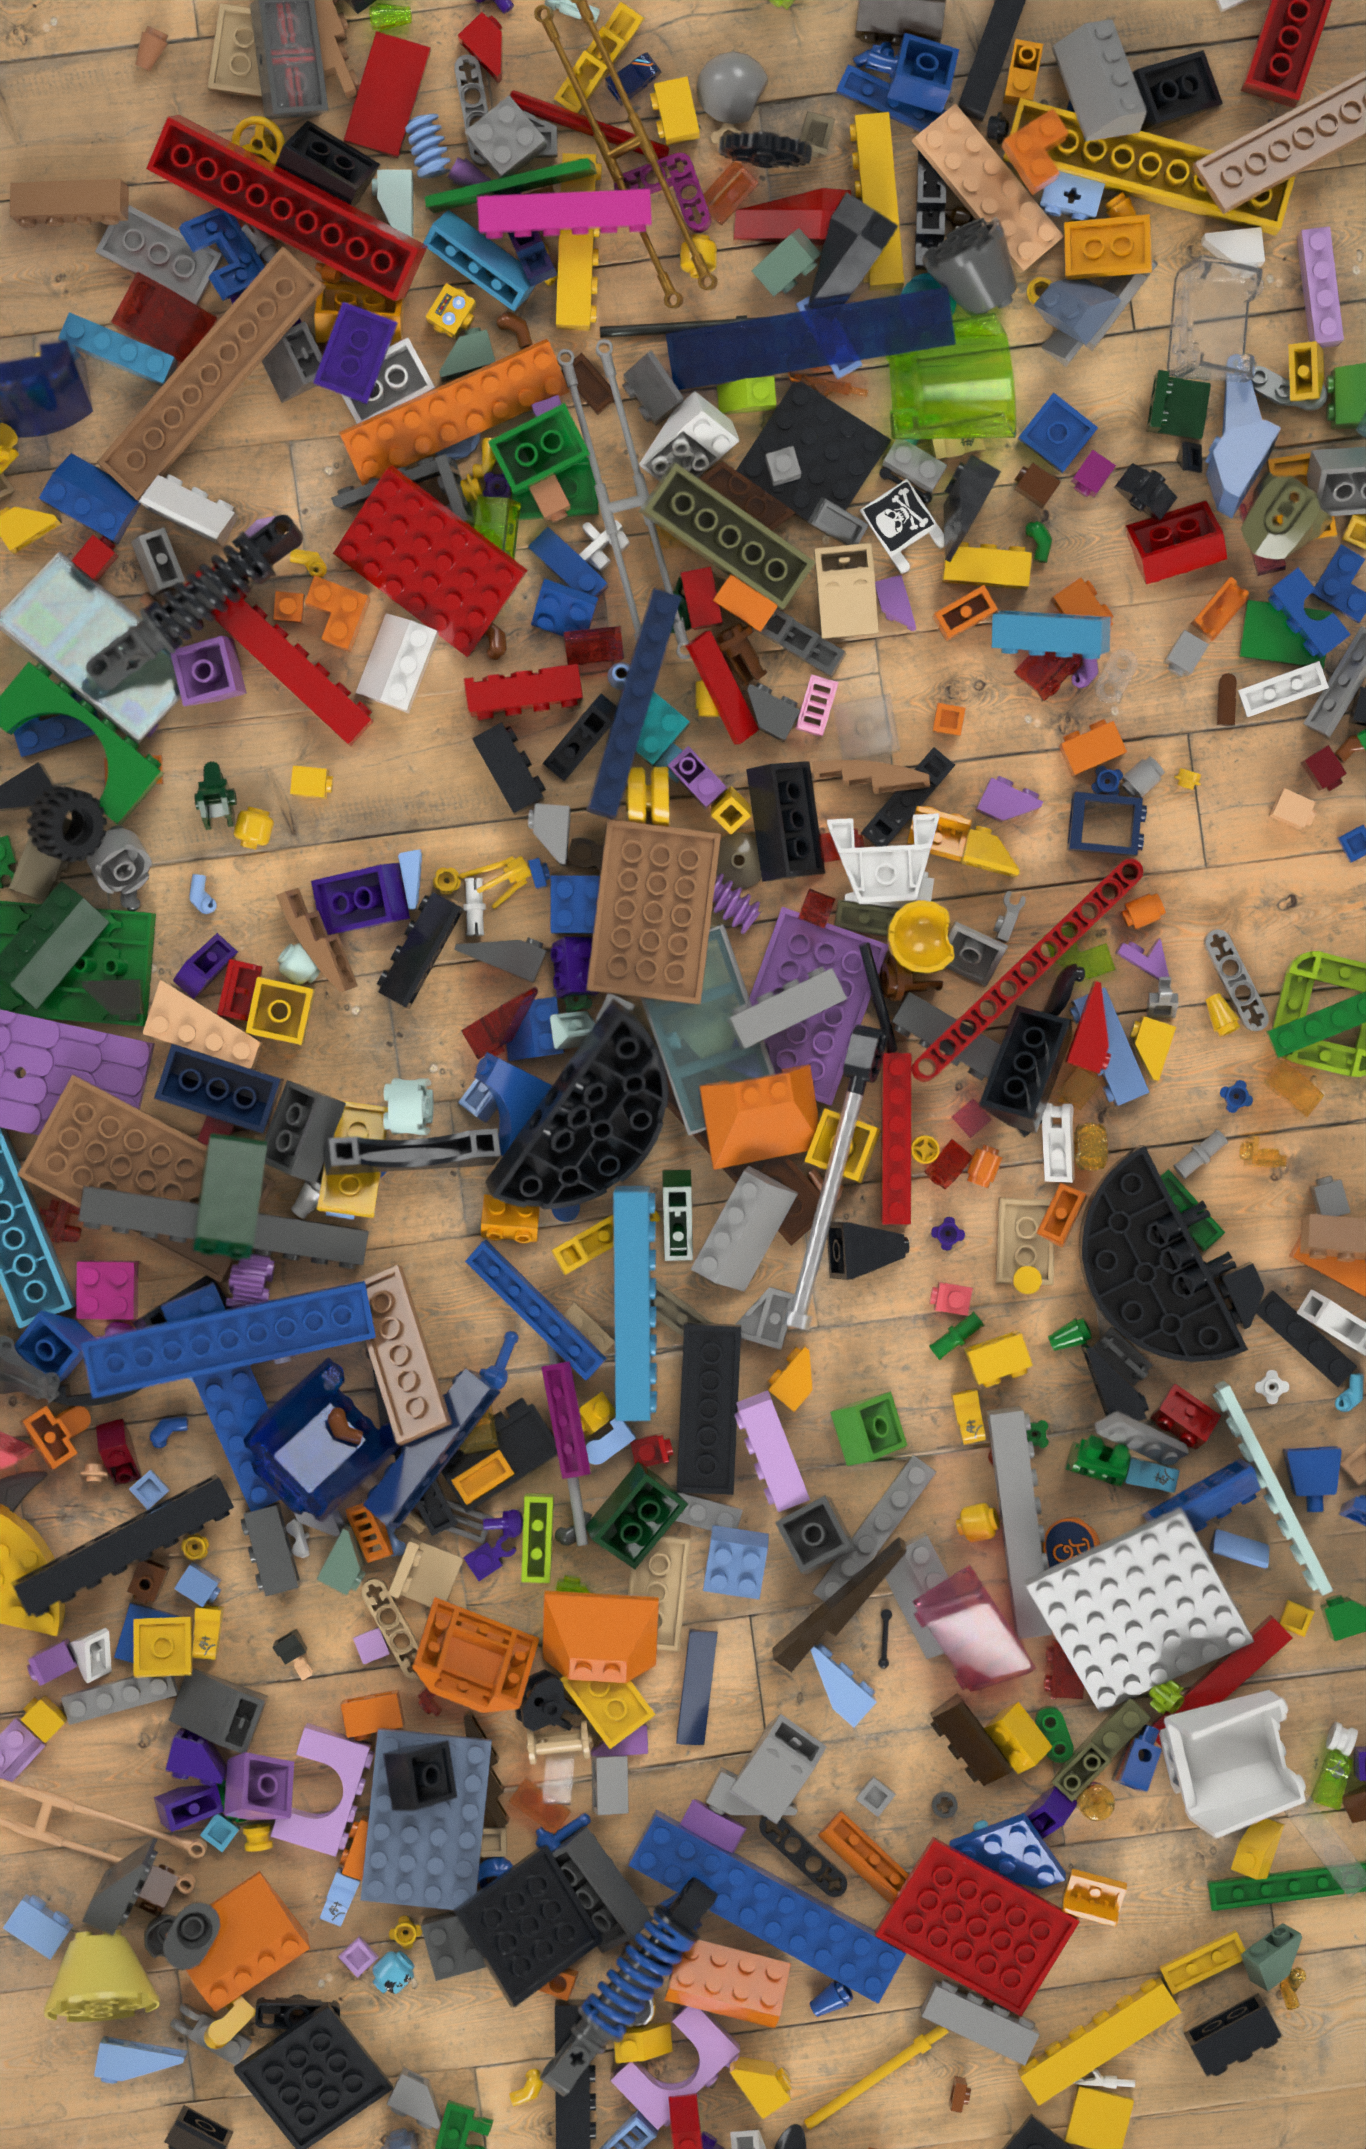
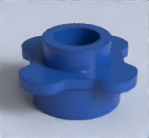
[1092,766,1123,796]
[1220,1080,1253,1113]

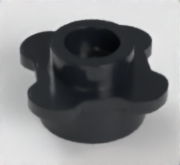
[987,112,1009,144]

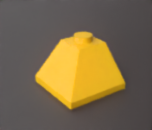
[959,826,1020,878]

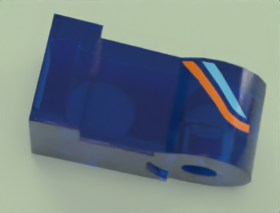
[605,52,662,106]

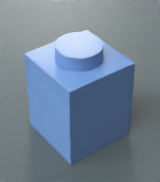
[174,1562,222,1607]

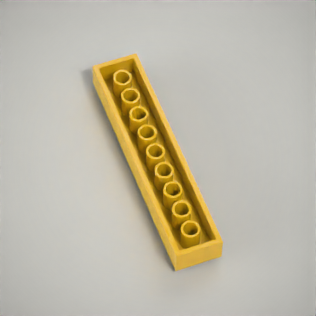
[1002,98,1296,236]

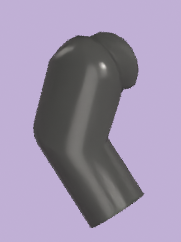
[555,1511,592,1546]

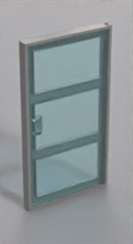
[0,552,181,744]
[640,924,775,1136]

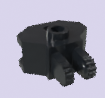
[1114,463,1178,521]
[515,1669,582,1732]

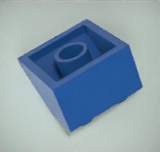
[501,997,565,1061]
[14,1310,95,1382]

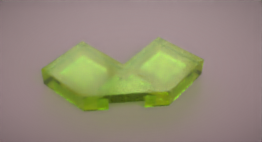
[1043,926,1116,979]

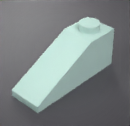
[372,170,413,238]

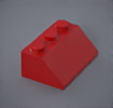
[1125,500,1228,585]

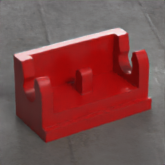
[680,566,723,630]
[217,959,263,1021]

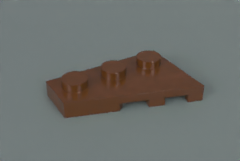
[699,461,796,531]

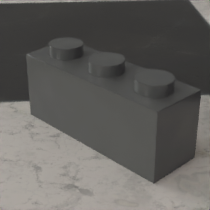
[241,1502,301,1597]

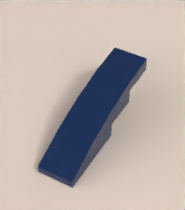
[508,192,557,287]

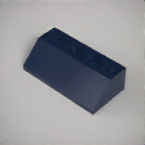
[154,1044,284,1134]

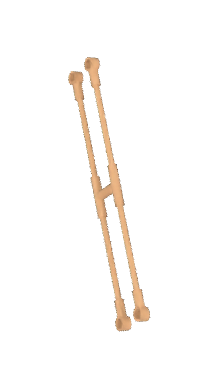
[0,1778,207,1894]

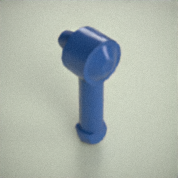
[479,1331,519,1390]
[535,1813,591,1852]

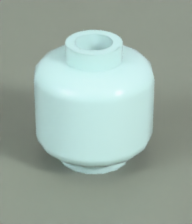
[277,943,320,985]

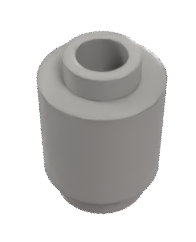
[1122,756,1165,798]

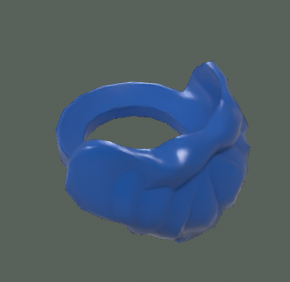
[478,1857,513,1888]

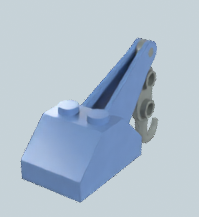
[1205,355,1327,518]

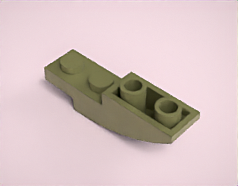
[1052,1697,1151,1801]

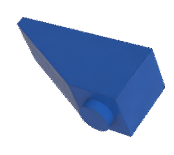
[528,527,608,598]

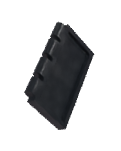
[441,1397,558,1513]

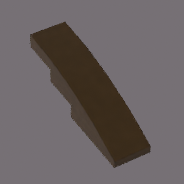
[464,1710,510,1829]

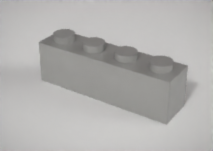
[727,966,847,1050]
[920,1980,1040,2065]

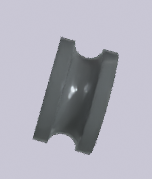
[932,1791,958,1818]

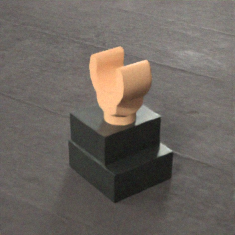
[273,1629,313,1681]

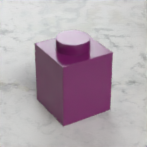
[1071,450,1116,498]

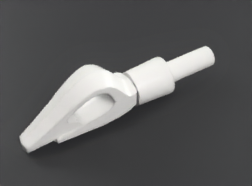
[1074,2069,1135,2089]

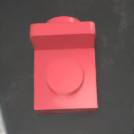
[930,1281,973,1316]

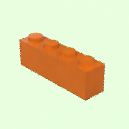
[1289,1234,1366,1298]

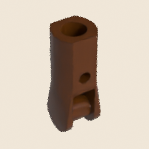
[1217,673,1237,726]

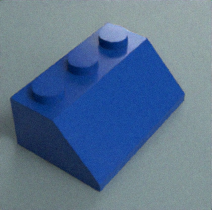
[39,453,141,545]

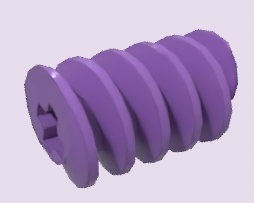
[713,873,763,934]

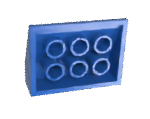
[1142,1458,1261,1533]

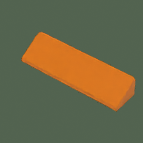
[818,1811,909,1905]

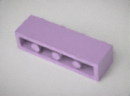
[1297,226,1344,348]
[734,1390,810,1512]

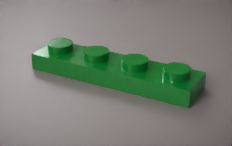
[1266,991,1366,1058]

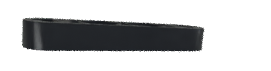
[759,1815,847,1897]

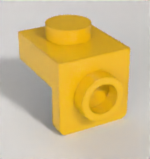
[579,1391,616,1438]

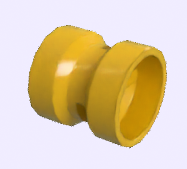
[911,1135,940,1164]

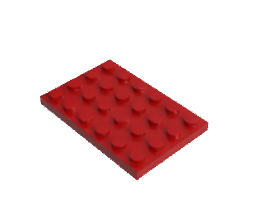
[333,465,528,658]
[874,1837,1080,2017]

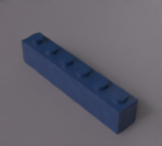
[363,1368,500,1529]

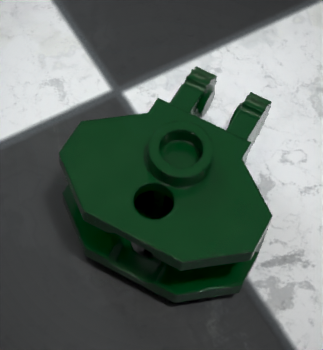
[194,761,237,830]

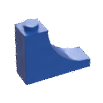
[474,1052,552,1156]

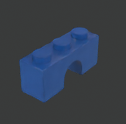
[1267,567,1351,659]

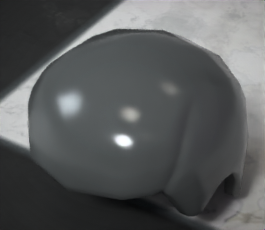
[144,1914,176,1958]

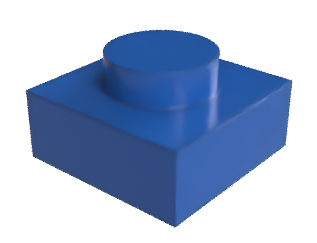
[528,858,551,890]

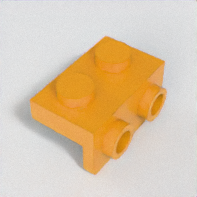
[906,806,972,862]
[481,1194,540,1243]
[1062,1868,1127,1926]

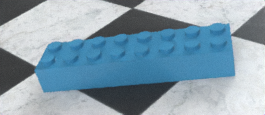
[614,1186,657,1421]

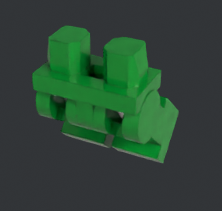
[1065,1435,1131,1487]

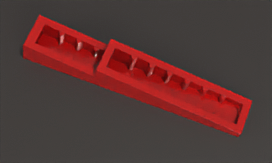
[1150,1614,1293,1747]

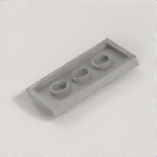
[95,205,224,306]

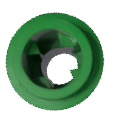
[1048,1318,1093,1351]

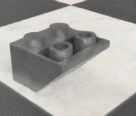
[262,321,322,403]

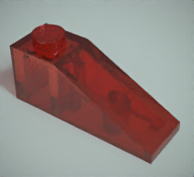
[461,986,538,1060]

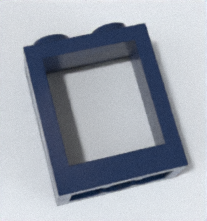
[1067,792,1147,857]

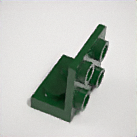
[1146,370,1211,440]

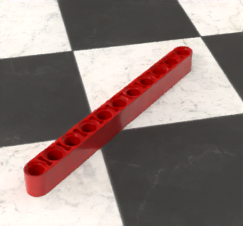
[911,858,1144,1082]

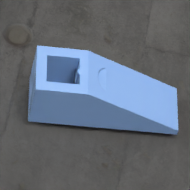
[810,1643,877,1727]

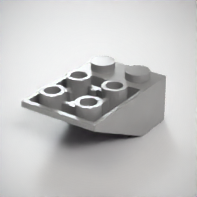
[730,1714,827,1824]

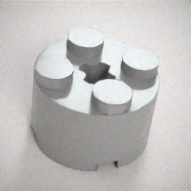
[87,825,152,894]

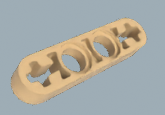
[361,1578,420,1680]

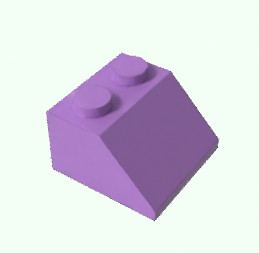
[170,635,247,706]
[224,1752,294,1820]

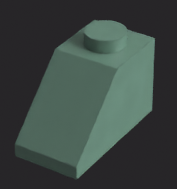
[439,327,495,382]

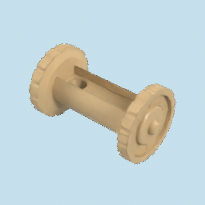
[526,1720,592,1764]

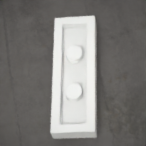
[1237,661,1329,717]

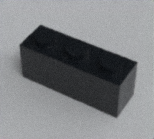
[472,722,546,815]

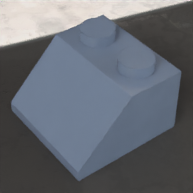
[1034,279,1121,345]

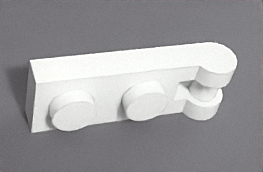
[1042,1103,1075,1183]

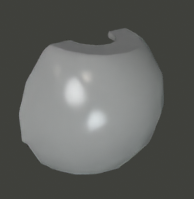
[696,51,768,124]

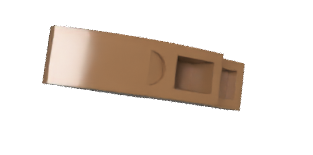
[314,0,360,100]

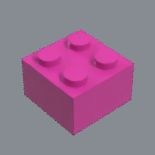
[76,1260,139,1320]

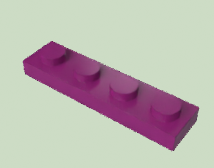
[541,1361,591,1479]

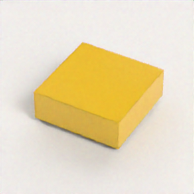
[1278,1599,1315,1637]

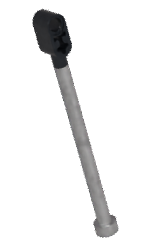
[781,1024,887,1331]

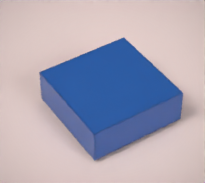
[1337,824,1366,863]

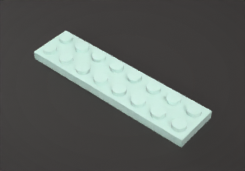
[1212,1380,1333,1596]

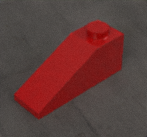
[1065,981,1111,1073]

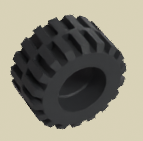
[27,786,107,862]

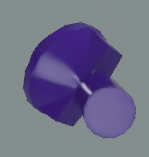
[483,1509,524,1538]

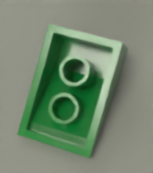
[488,403,591,497]

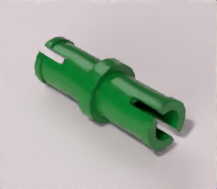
[929,1311,985,1360]

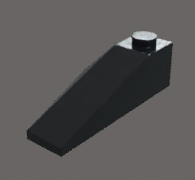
[808,192,898,322]

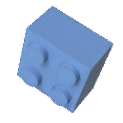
[703,1525,769,1599]

